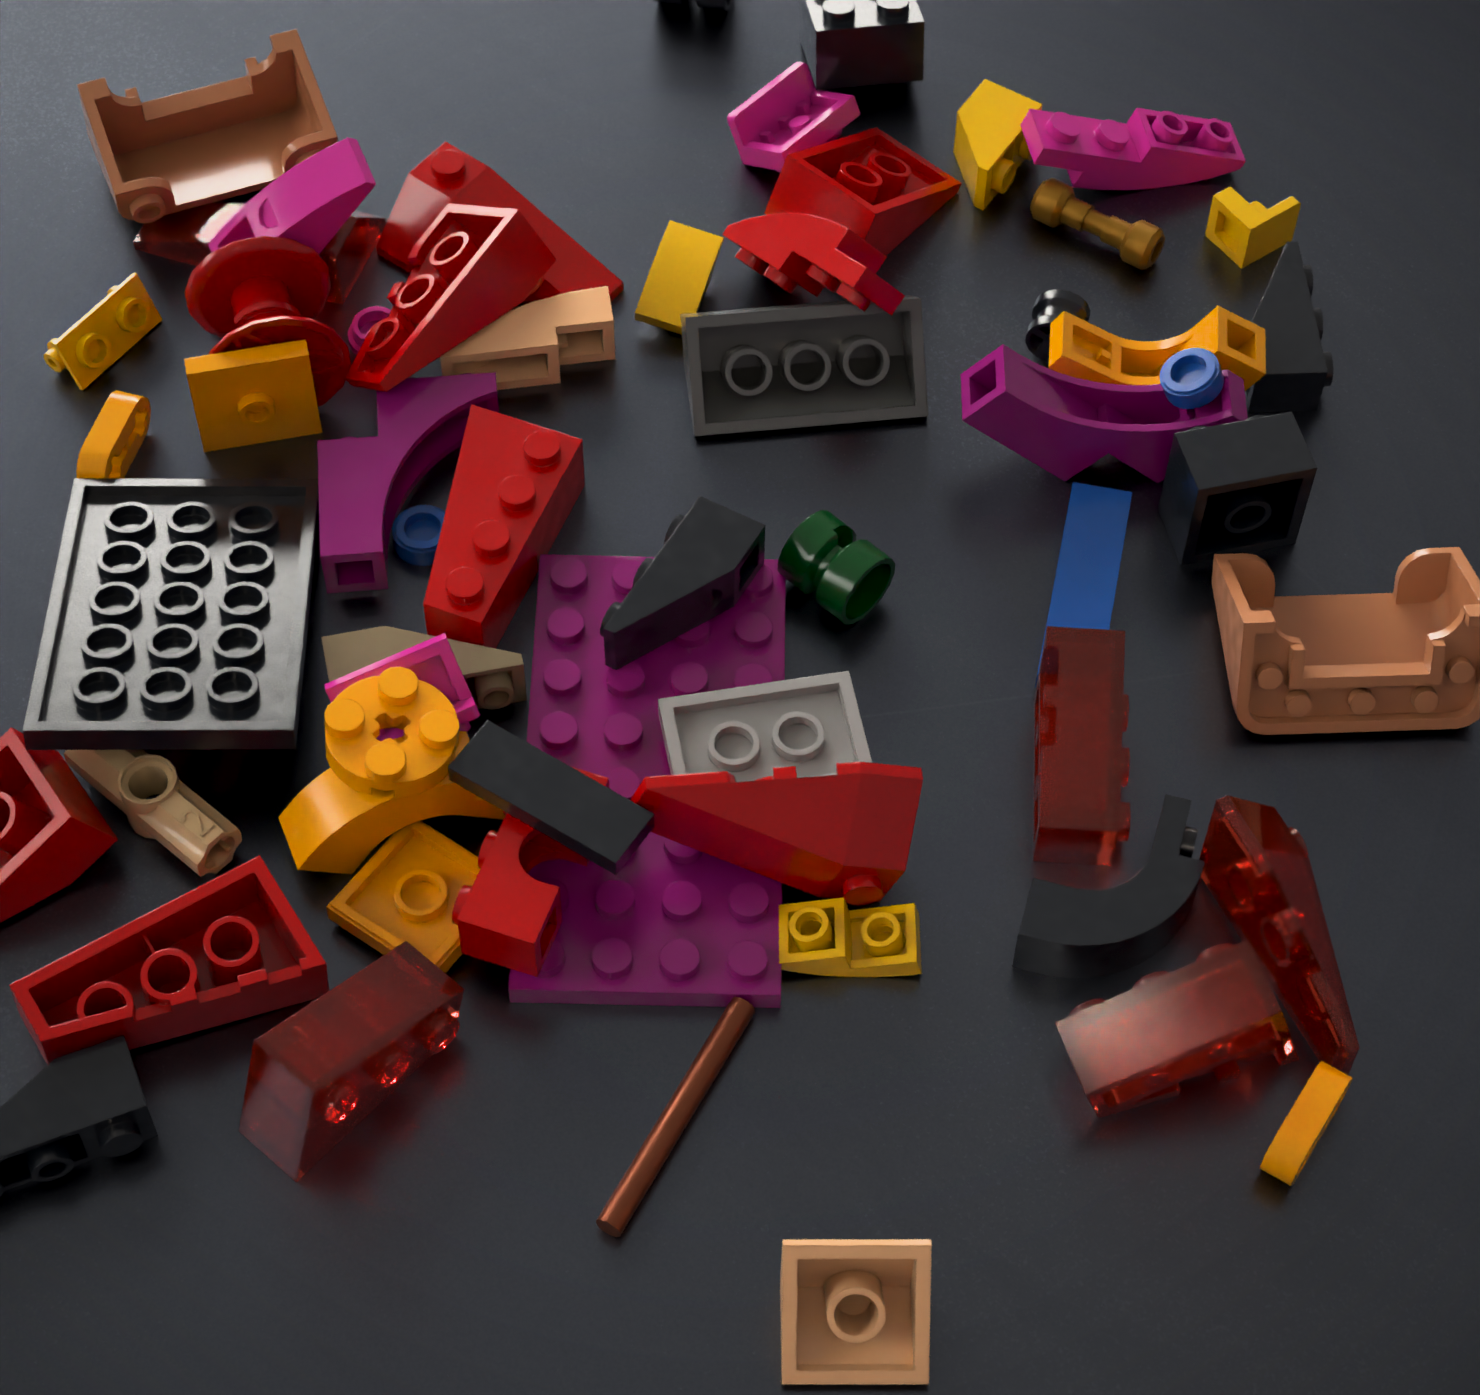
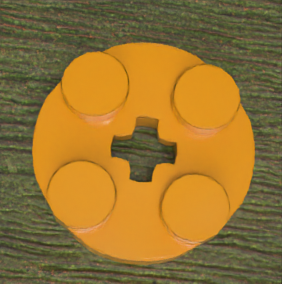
[324,667,459,798]

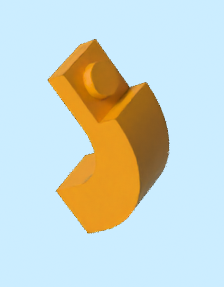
[1048,306,1266,391]
[278,731,505,874]

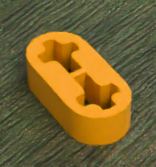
[76,390,151,478]
[1260,1061,1353,1186]

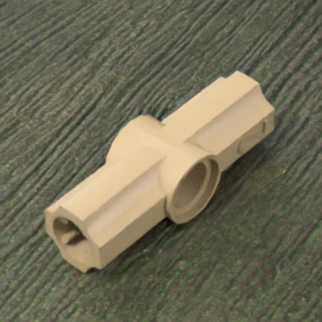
[64,750,242,877]

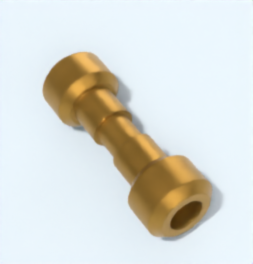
[1030,178,1165,270]

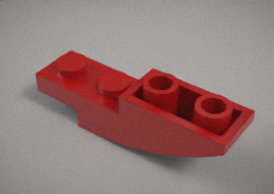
[722,213,905,316]

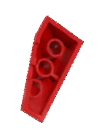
[345,203,557,392]

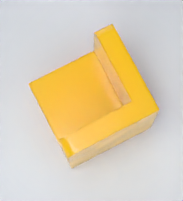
[1205,186,1301,269]

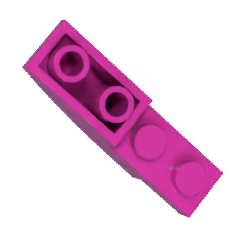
[1020,108,1246,191]
[208,137,376,255]

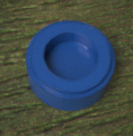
[1159,348,1224,409]
[392,505,445,566]

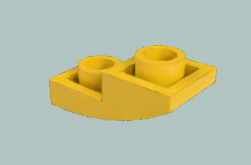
[635,220,724,335]
[779,897,922,977]

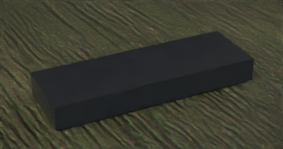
[448,720,655,875]

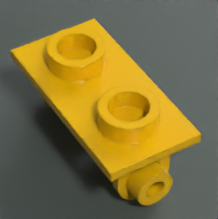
[43,273,163,390]

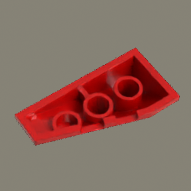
[376,141,624,305]
[630,761,923,905]

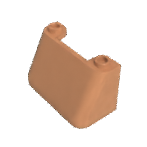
[77,29,338,223]
[1212,547,1480,735]

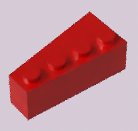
[423,404,585,649]
[9,855,330,1065]

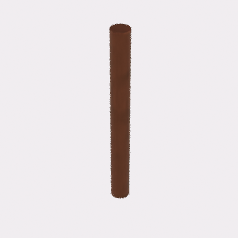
[596,997,755,1237]

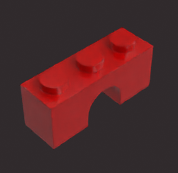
[452,766,609,977]

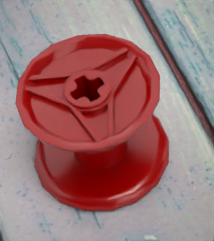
[184,236,351,407]

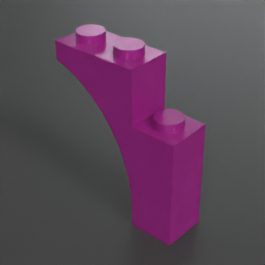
[960,344,1248,483]
[317,372,499,594]

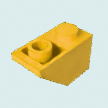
[953,79,1042,210]

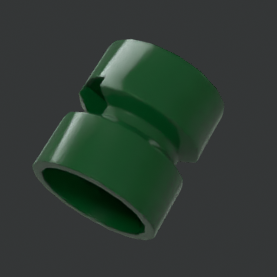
[778,510,895,624]

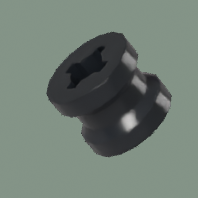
[1025,289,1091,362]

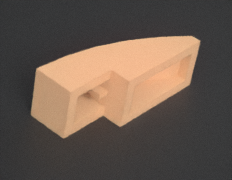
[440,286,615,390]

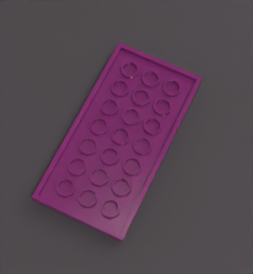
[508,554,786,1008]

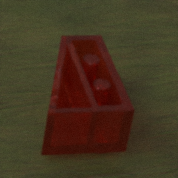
[1033,626,1131,866]
[1055,939,1299,1118]
[239,941,465,1182]

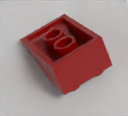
[764,127,962,256]
[0,727,118,923]

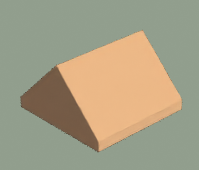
[780,1240,932,1385]

